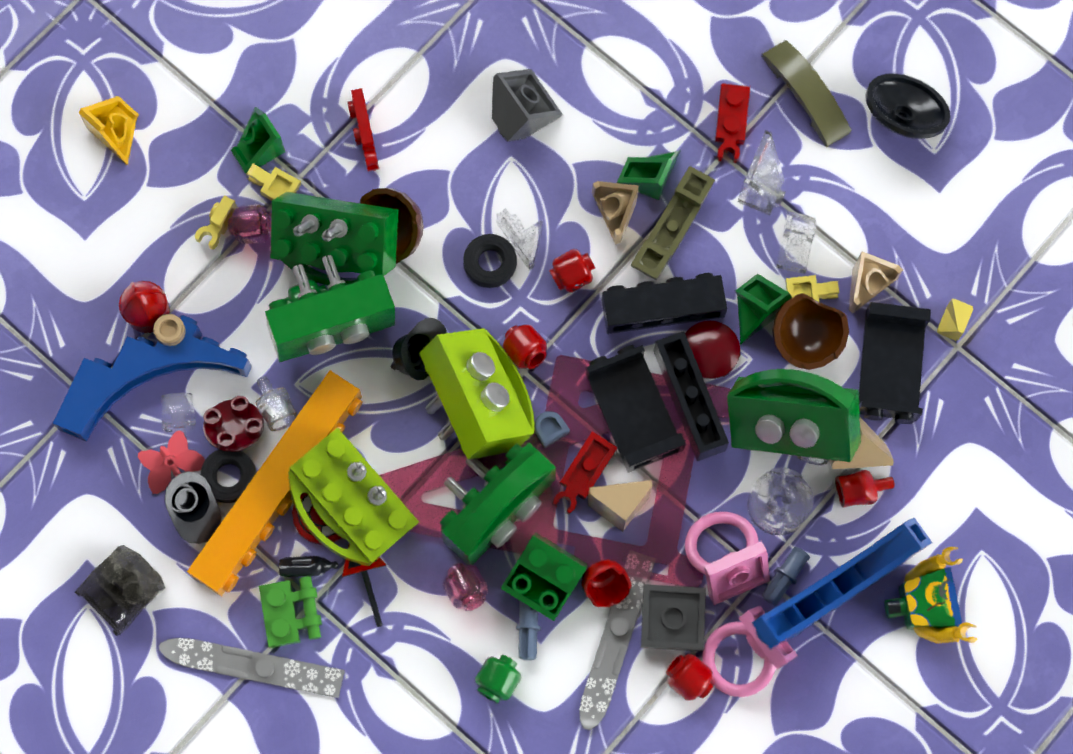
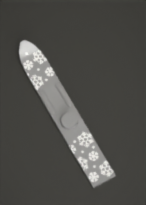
[579,550,656,730]
[159,638,345,698]

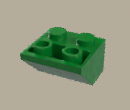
[500,532,587,621]

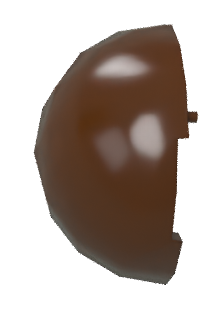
[360,188,424,264]
[772,293,849,370]

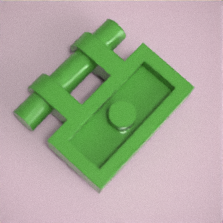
[259,576,322,648]

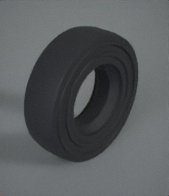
[463,234,517,288]
[200,449,256,503]

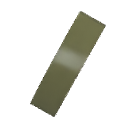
[762,40,852,147]
[631,166,715,281]

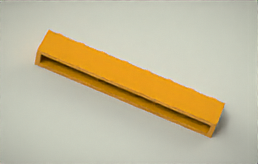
[187,370,363,597]

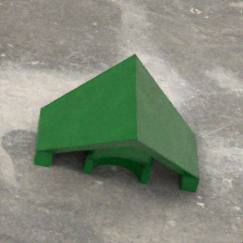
[231,107,285,174]

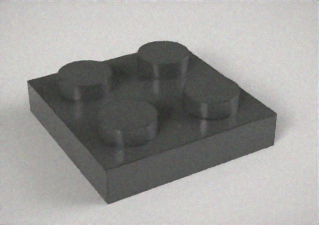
[640,584,706,652]

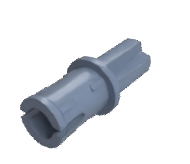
[762,546,811,605]
[516,600,541,661]

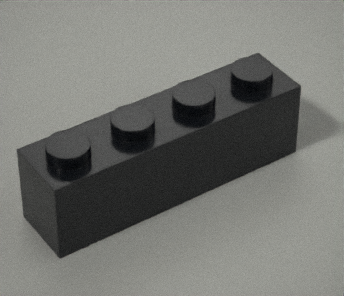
[601,273,727,334]
[653,331,729,461]

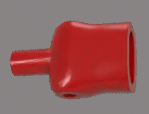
[835,470,895,508]

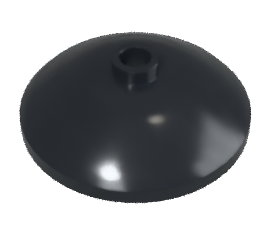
[865,73,950,139]

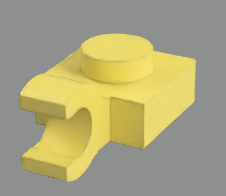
[247,164,301,201]
[195,195,238,250]
[785,275,840,302]

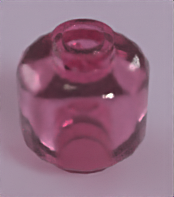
[228,204,272,244]
[443,563,488,611]

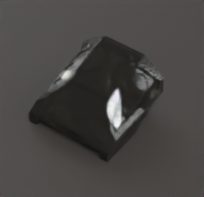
[75,545,166,636]

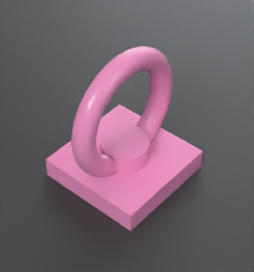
[685,511,770,605]
[702,606,798,697]

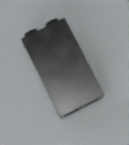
[858,302,931,424]
[586,345,686,473]

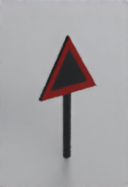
[342,544,387,627]

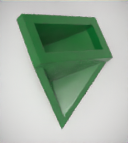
[617,150,681,201]
[735,274,792,345]

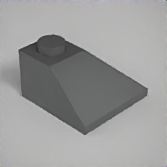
[492,69,563,142]

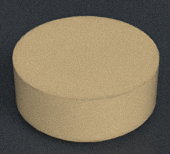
[153,314,186,346]

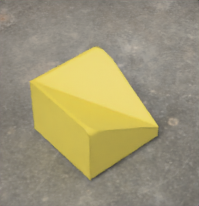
[937,299,973,341]

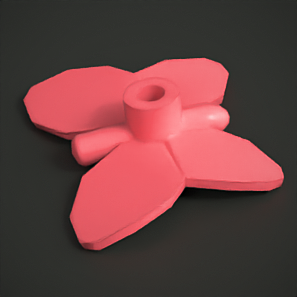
[138,430,205,494]

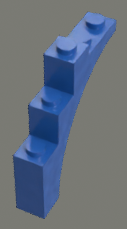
[53,315,252,442]
[752,517,933,649]

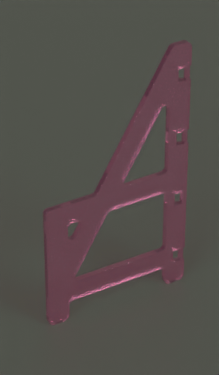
[379,355,731,587]

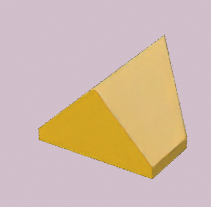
[79,96,139,166]

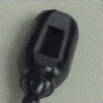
[279,556,338,577]

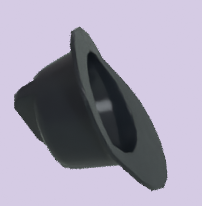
[390,318,447,381]
[164,471,222,544]

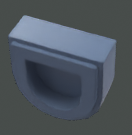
[534,411,570,449]

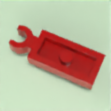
[715,83,750,163]
[347,88,379,172]
[552,431,618,515]

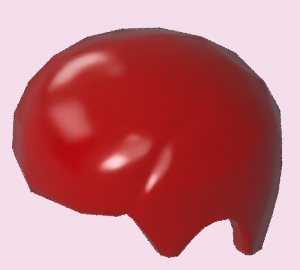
[581,559,632,607]

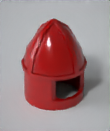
[119,281,170,333]

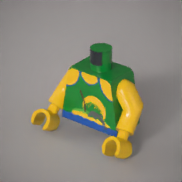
[884,547,977,644]

